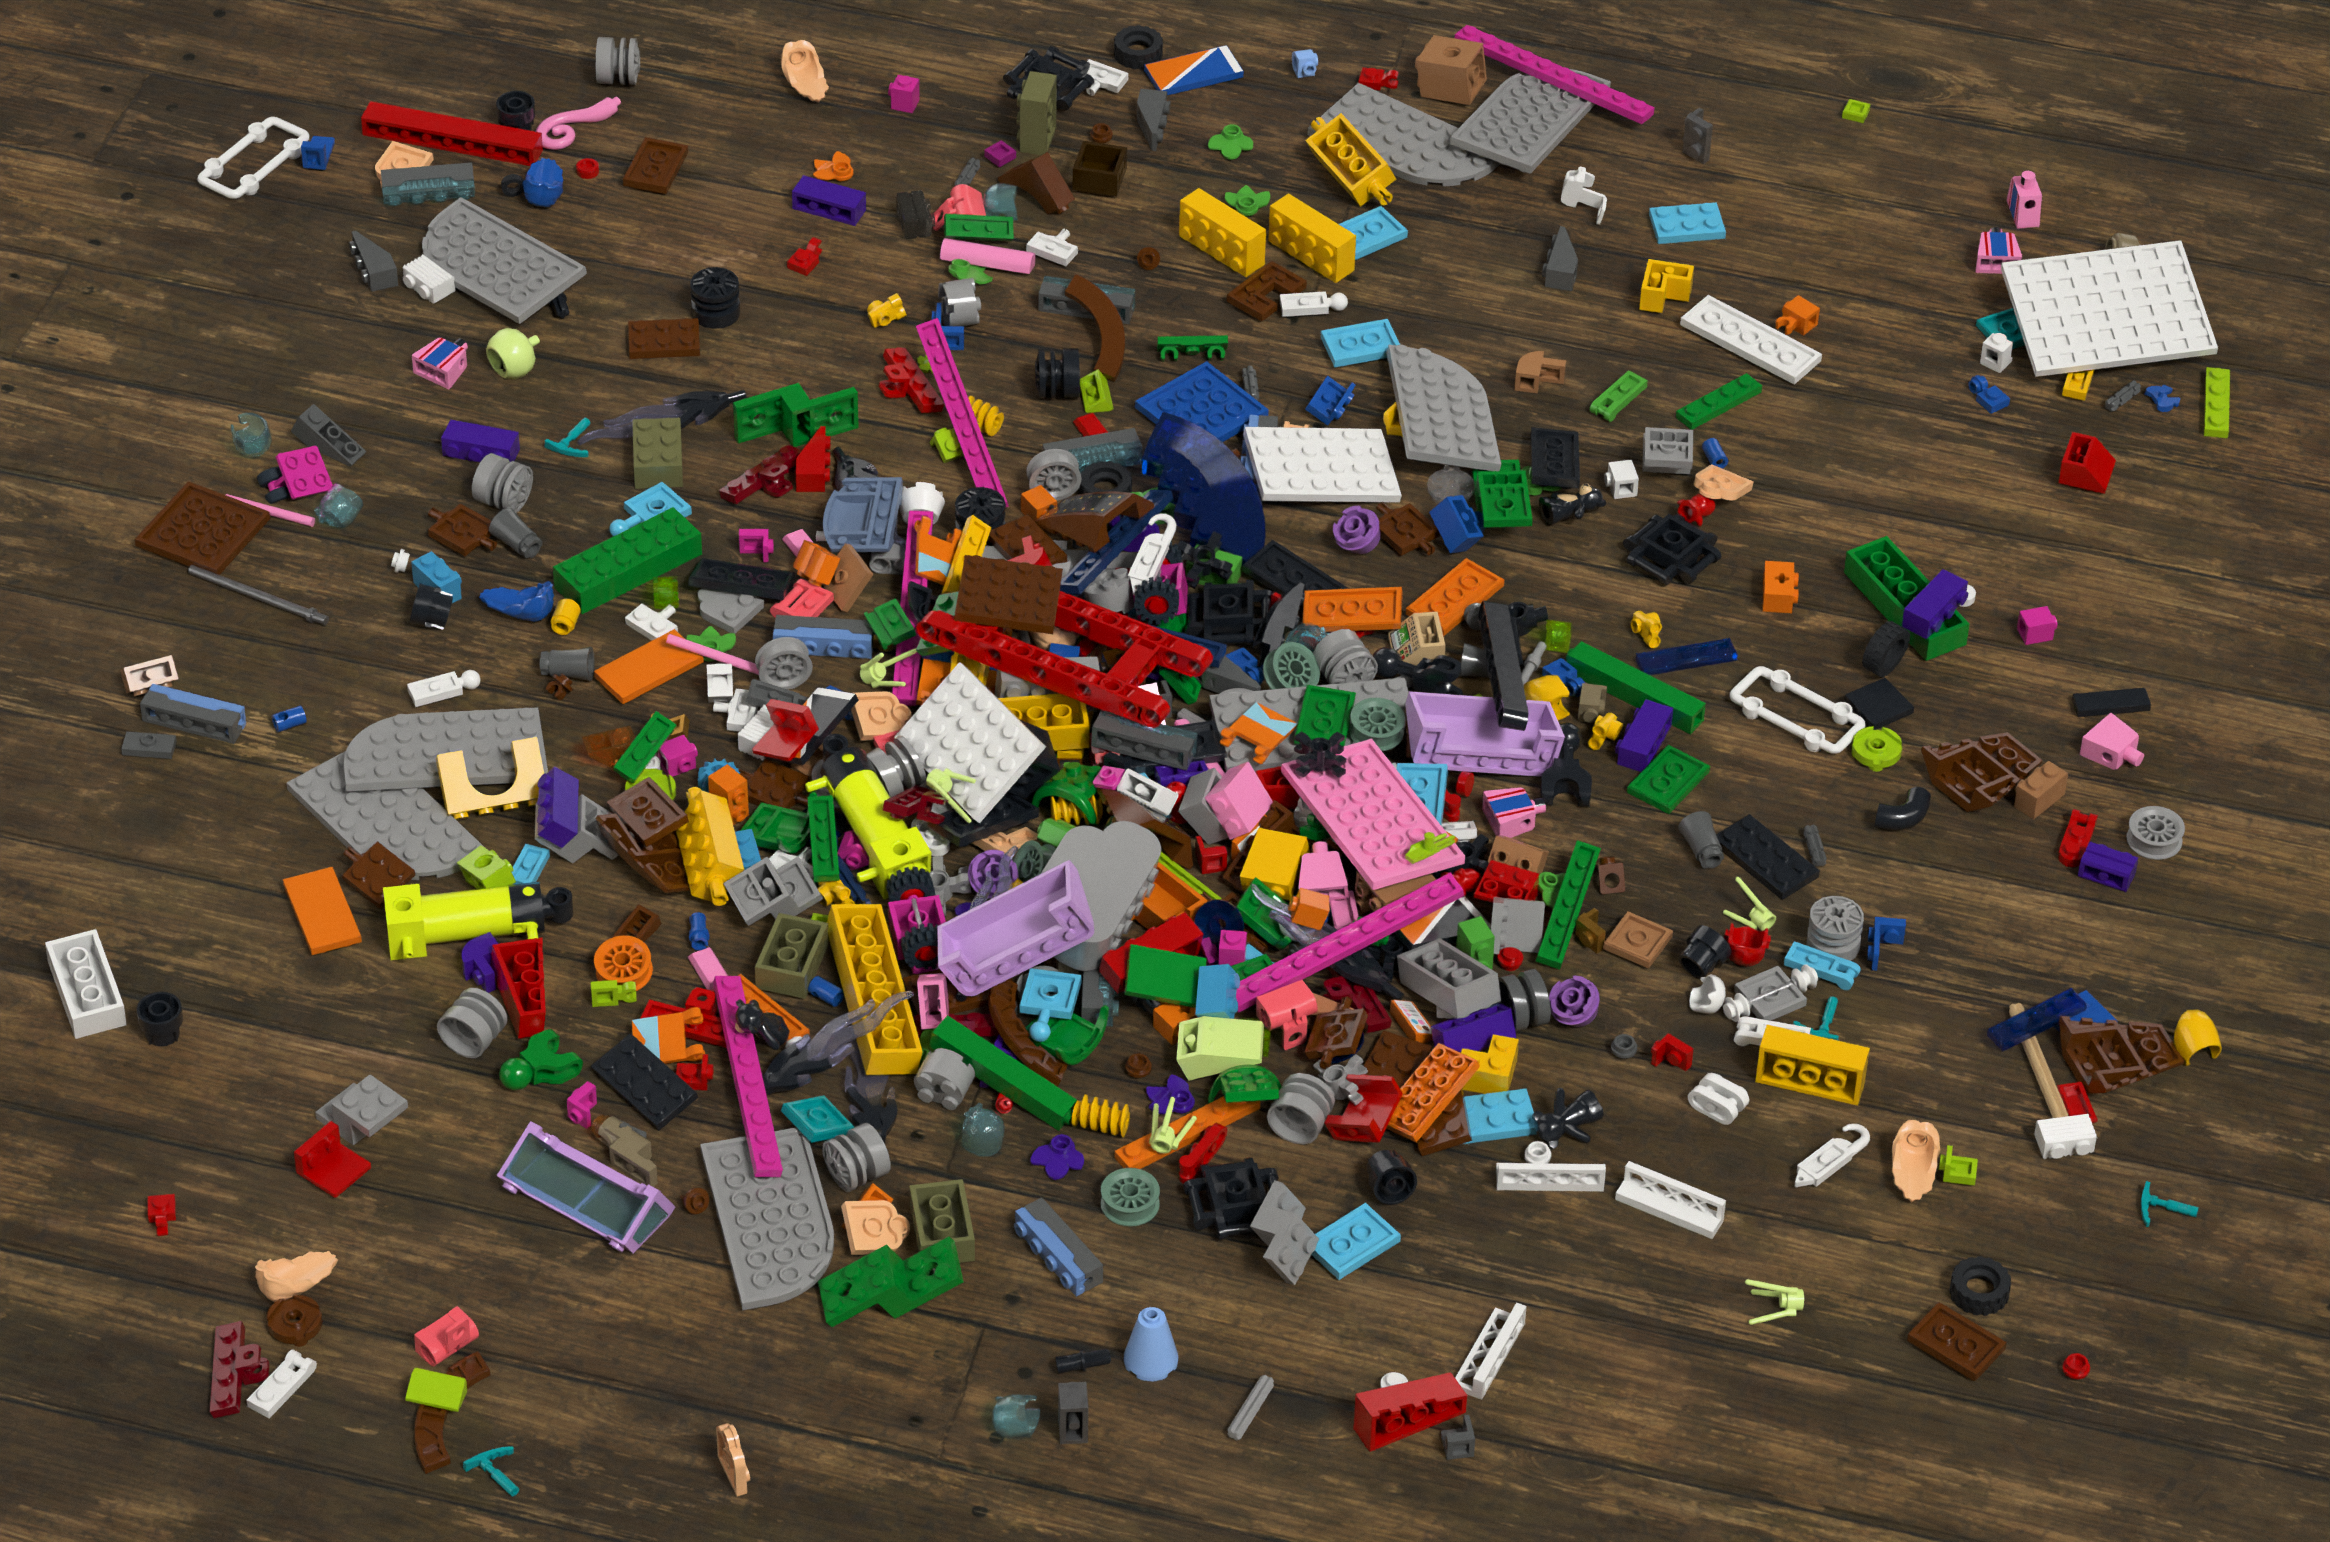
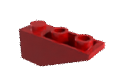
[796,426,831,492]

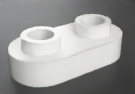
[911,818,950,856]

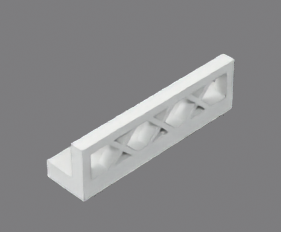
[1615,1161,1726,1239]
[1496,1163,1606,1192]
[1455,1303,1526,1400]

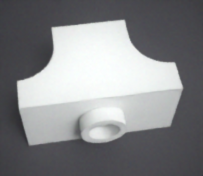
[707,664,733,703]

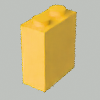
[1240,828,1310,900]

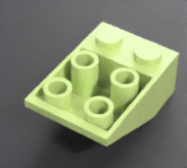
[1176,1016,1264,1081]

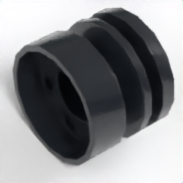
[690,267,740,329]
[1035,348,1080,398]
[955,487,1006,546]

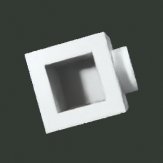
[1604,460,1639,499]

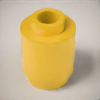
[551,599,581,635]

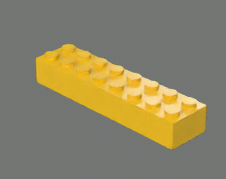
[827,904,923,1075]

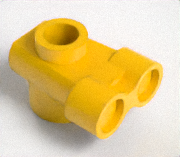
[867,293,907,328]
[1631,611,1662,648]
[1588,713,1623,750]
[818,879,855,907]

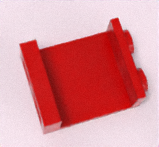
[1324,1074,1403,1143]

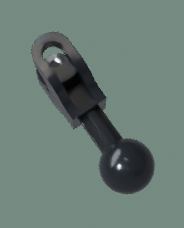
[1372,647,1463,695]
[1540,722,1592,807]

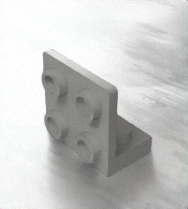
[1491,897,1545,954]

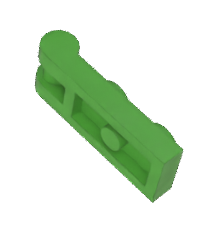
[1590,370,1648,422]

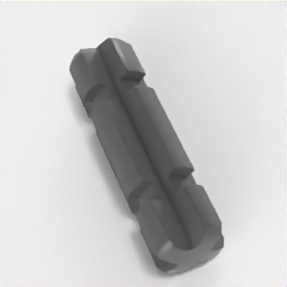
[954,158,980,186]
[1242,365,1259,401]
[2104,380,2141,412]
[1804,824,1827,867]

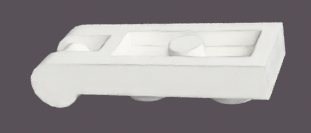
[1734,1017,1811,1046]
[247,1349,317,1419]

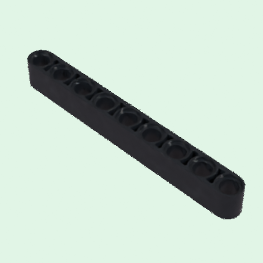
[1478,600,1528,731]

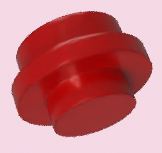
[1497,947,1523,971]
[2062,1353,2090,1379]

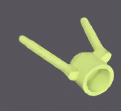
[860,648,917,688]
[926,768,976,823]
[1723,877,1776,931]
[1149,1097,1197,1153]
[1745,1279,1804,1325]

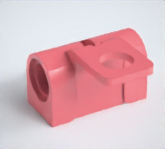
[931,184,986,231]
[1256,980,1317,1050]
[414,1306,479,1367]

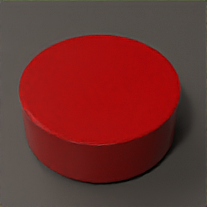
[576,158,599,179]
[1456,771,1474,797]

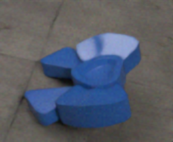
[2145,385,2180,412]

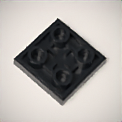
[1844,678,1914,730]

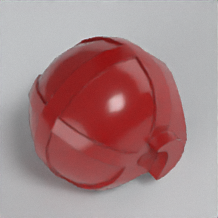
[1724,923,1771,966]

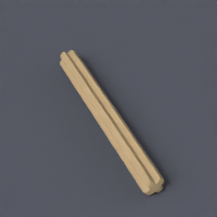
[2009,1003,2068,1118]

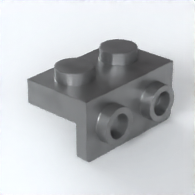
[1683,108,1713,164]

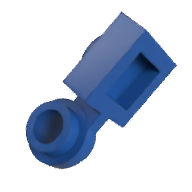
[1968,375,2010,414]
[1225,647,1265,685]
[1542,658,1585,697]

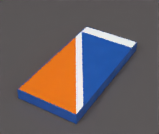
[1144,45,1244,95]

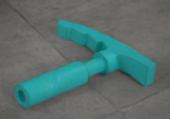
[545,418,591,457]
[1793,996,1839,1041]
[2141,1181,2199,1227]
[463,1447,519,1497]

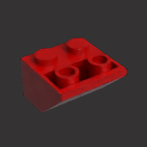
[2059,432,2116,494]
[1474,860,1539,903]

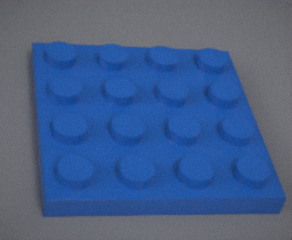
[1135,361,1269,454]

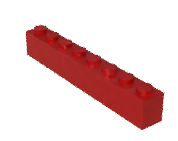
[361,101,543,166]

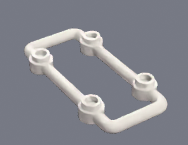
[197,117,309,199]
[1730,666,1865,754]

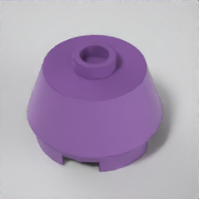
[1333,506,1380,554]
[968,850,1018,899]
[1549,976,1599,1027]

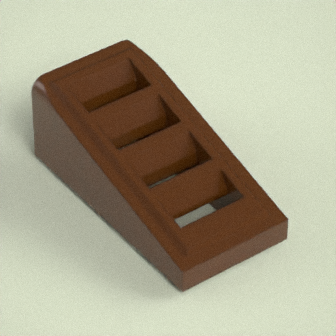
[611,904,661,942]

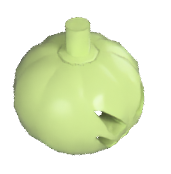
[486,328,540,380]

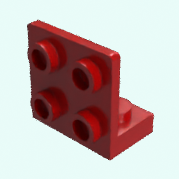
[752,699,819,761]
[294,1121,371,1198]

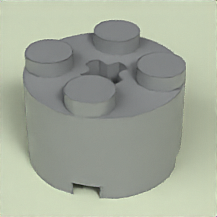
[938,278,981,326]
[1083,568,1134,614]
[914,1048,975,1110]

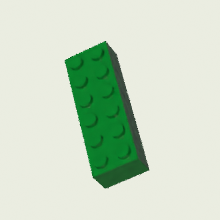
[553,507,702,614]
[1844,536,1970,661]

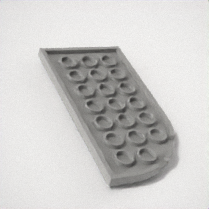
[1450,69,1611,174]
[1308,83,1500,186]
[422,197,587,324]
[1386,344,1501,471]
[1209,678,1409,772]
[344,708,548,791]
[287,751,484,880]
[700,1127,834,1310]

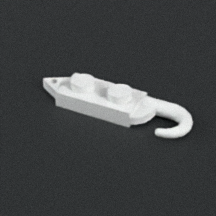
[1128,514,1177,596]
[1795,1124,1870,1187]

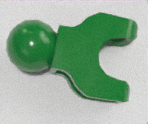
[499,1029,583,1091]

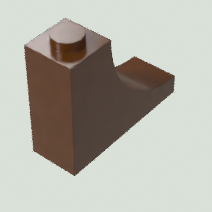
[997,152,1075,215]

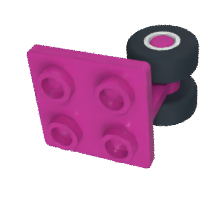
[257,446,334,504]

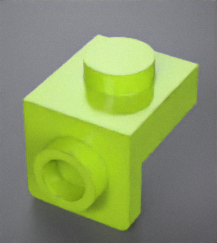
[929,428,964,463]
[1939,1145,1978,1186]

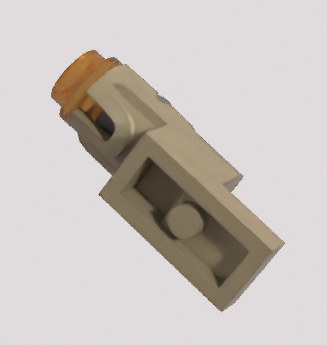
[591,1115,658,1187]

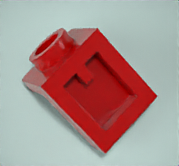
[1651,1033,1694,1072]
[676,1054,714,1090]

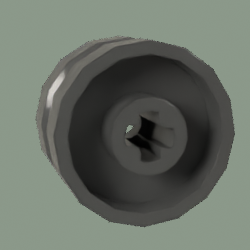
[1497,969,1551,1032]

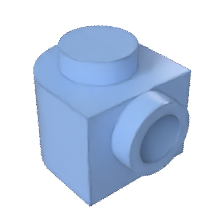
[1292,49,1318,78]

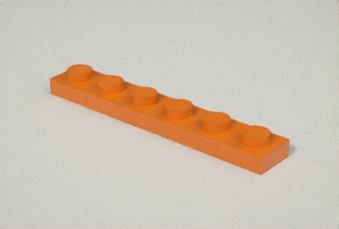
[1114,1096,1261,1169]

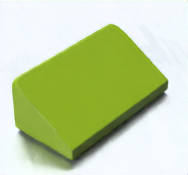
[1080,369,1114,413]
[405,1368,467,1412]

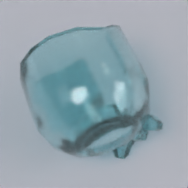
[983,183,1018,220]
[231,413,272,457]
[314,483,364,528]
[1285,623,1327,653]
[962,1103,1005,1156]
[992,1394,1040,1439]

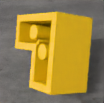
[1639,259,1694,313]
[1461,1034,1519,1094]

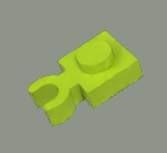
[591,980,637,1007]

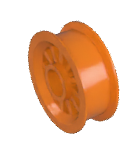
[594,935,653,991]

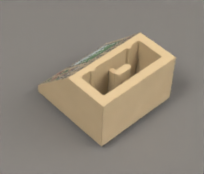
[1388,611,1445,666]

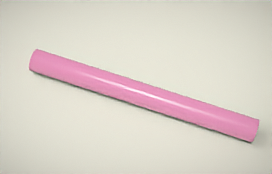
[226,494,315,527]
[666,634,759,675]

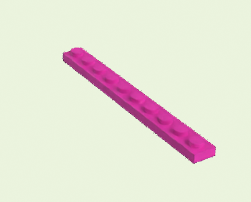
[1455,25,1655,124]
[916,318,1009,508]
[892,511,934,706]
[1236,872,1464,1013]
[713,976,783,1177]

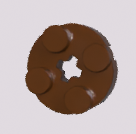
[267,1295,322,1347]

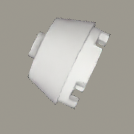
[899,482,945,524]

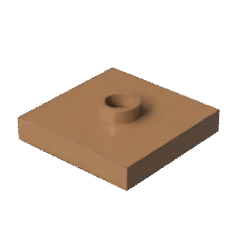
[822,543,873,612]
[1603,911,1673,969]

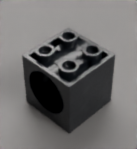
[1008,719,1060,799]

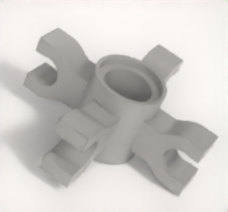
[930,856,971,916]
[1313,1054,1368,1105]

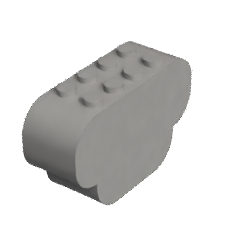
[1041,821,1161,971]

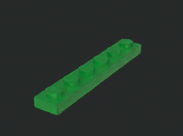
[1536,840,1601,970]

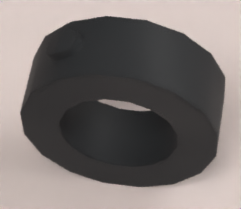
[501,174,524,197]

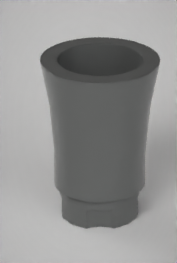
[489,508,542,558]
[1459,643,1489,678]
[540,647,595,681]
[1678,811,1724,869]

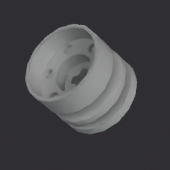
[596,37,640,85]
[472,453,533,513]
[1313,629,1378,684]
[867,736,926,798]
[1806,896,1864,961]
[437,988,507,1058]
[1267,1073,1335,1145]
[823,1123,891,1192]

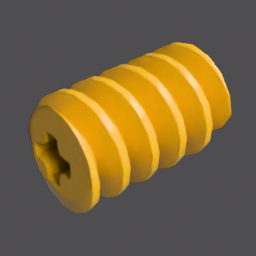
[968,396,1004,436]
[1050,795,1103,825]
[1072,1094,1130,1137]

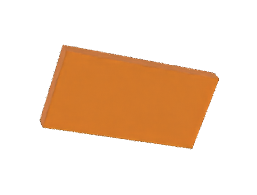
[594,629,704,704]
[283,867,362,955]
[1386,1043,1480,1142]

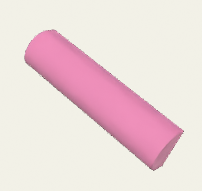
[940,238,1035,274]

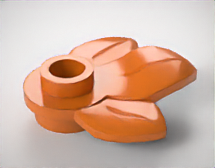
[813,151,853,181]

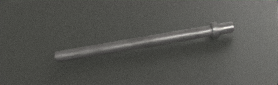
[188,565,329,625]

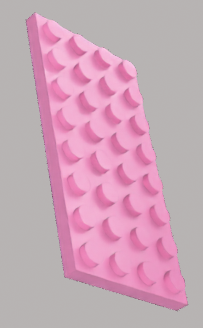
[1281,739,1465,890]

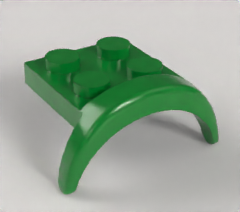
[1032,762,1101,824]
[740,792,817,853]
[1232,877,1291,950]
[1025,1005,1109,1065]
[1208,1065,1282,1104]

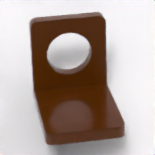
[1595,856,1625,894]

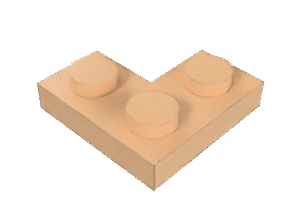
[972,827,1043,859]

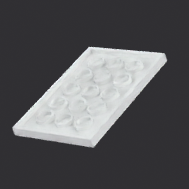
[1243,427,1402,502]
[894,662,1046,823]

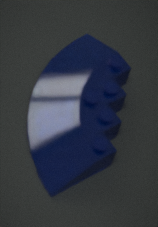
[1142,412,1266,566]

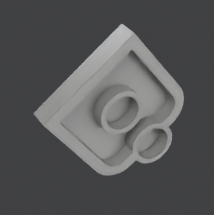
[698,588,764,633]

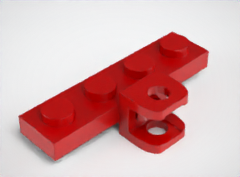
[878,347,944,413]
[640,987,727,1048]

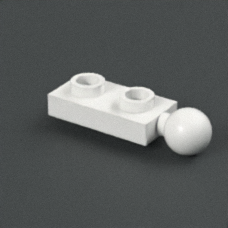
[1280,292,1348,317]
[407,670,481,707]

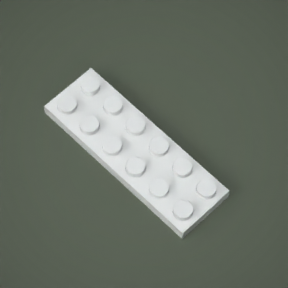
[1680,295,1822,384]

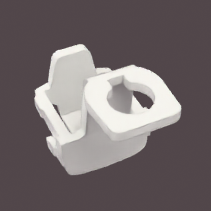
[1561,167,1607,225]

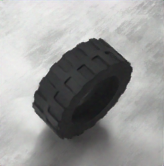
[1114,25,1163,70]
[1079,461,1132,494]
[1862,621,1910,678]
[1949,1256,2011,1316]

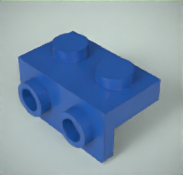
[1305,376,1356,425]

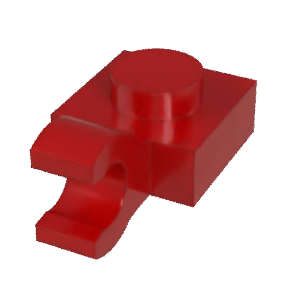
[1358,68,1399,90]
[787,237,822,276]
[148,1194,176,1236]

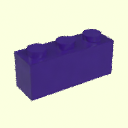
[792,175,866,226]
[441,419,520,462]
[1902,569,1969,639]
[1615,699,1673,772]
[537,766,579,848]
[1431,1003,1516,1053]

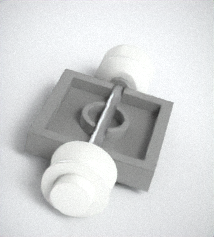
[1723,964,1818,1022]

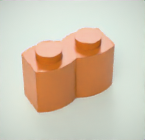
[793,540,841,587]

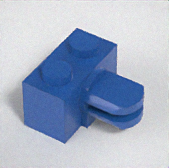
[1429,495,1485,553]

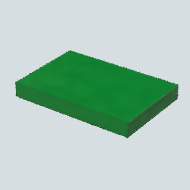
[1294,685,1356,747]
[1627,745,1710,814]
[1124,944,1207,1008]

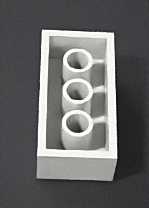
[45,929,126,1039]

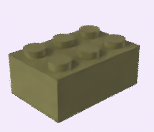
[1017,71,1057,155]
[633,418,683,489]
[755,913,829,999]
[910,1179,975,1263]

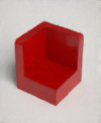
[1195,836,1227,874]

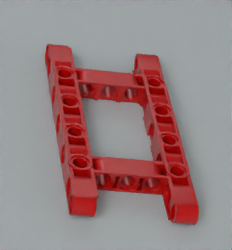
[916,591,1213,728]

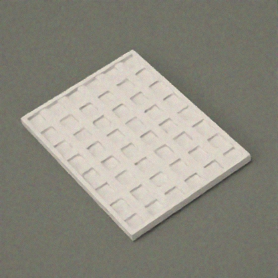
[2001,241,2218,377]

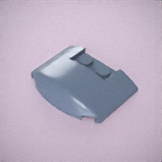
[823,477,903,552]

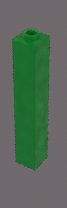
[1565,641,1706,735]
[929,1015,1077,1131]

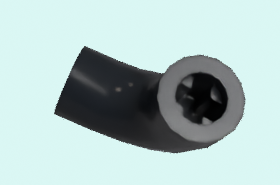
[1874,787,1931,831]

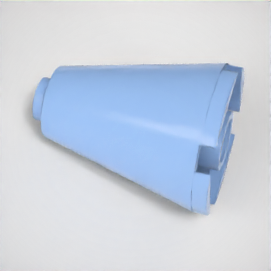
[1124,1307,1178,1382]

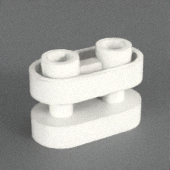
[1688,1073,1749,1125]

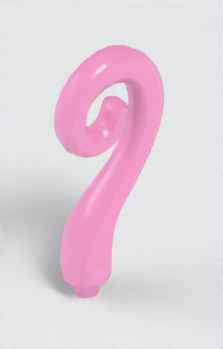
[535,97,621,150]

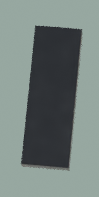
[2072,688,2151,717]

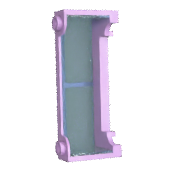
[497,1121,675,1253]

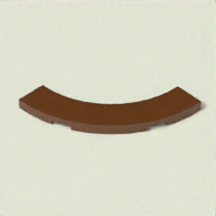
[1065,274,1125,382]
[988,979,1067,1087]
[415,1351,491,1474]

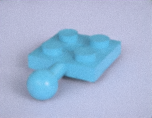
[609,482,692,536]
[1020,968,1082,1042]

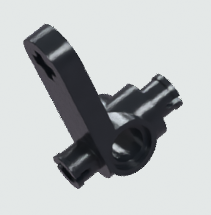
[1508,602,1549,666]

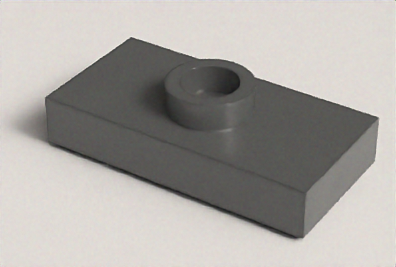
[121,732,177,759]

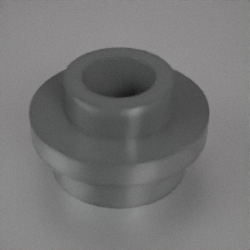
[1611,1034,1637,1059]

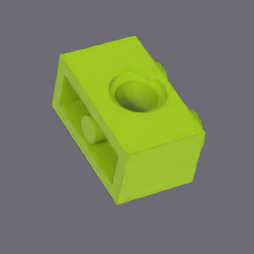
[457,845,516,889]

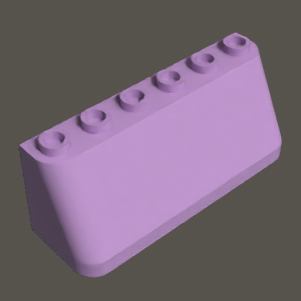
[1405,692,1565,776]
[937,860,1094,996]

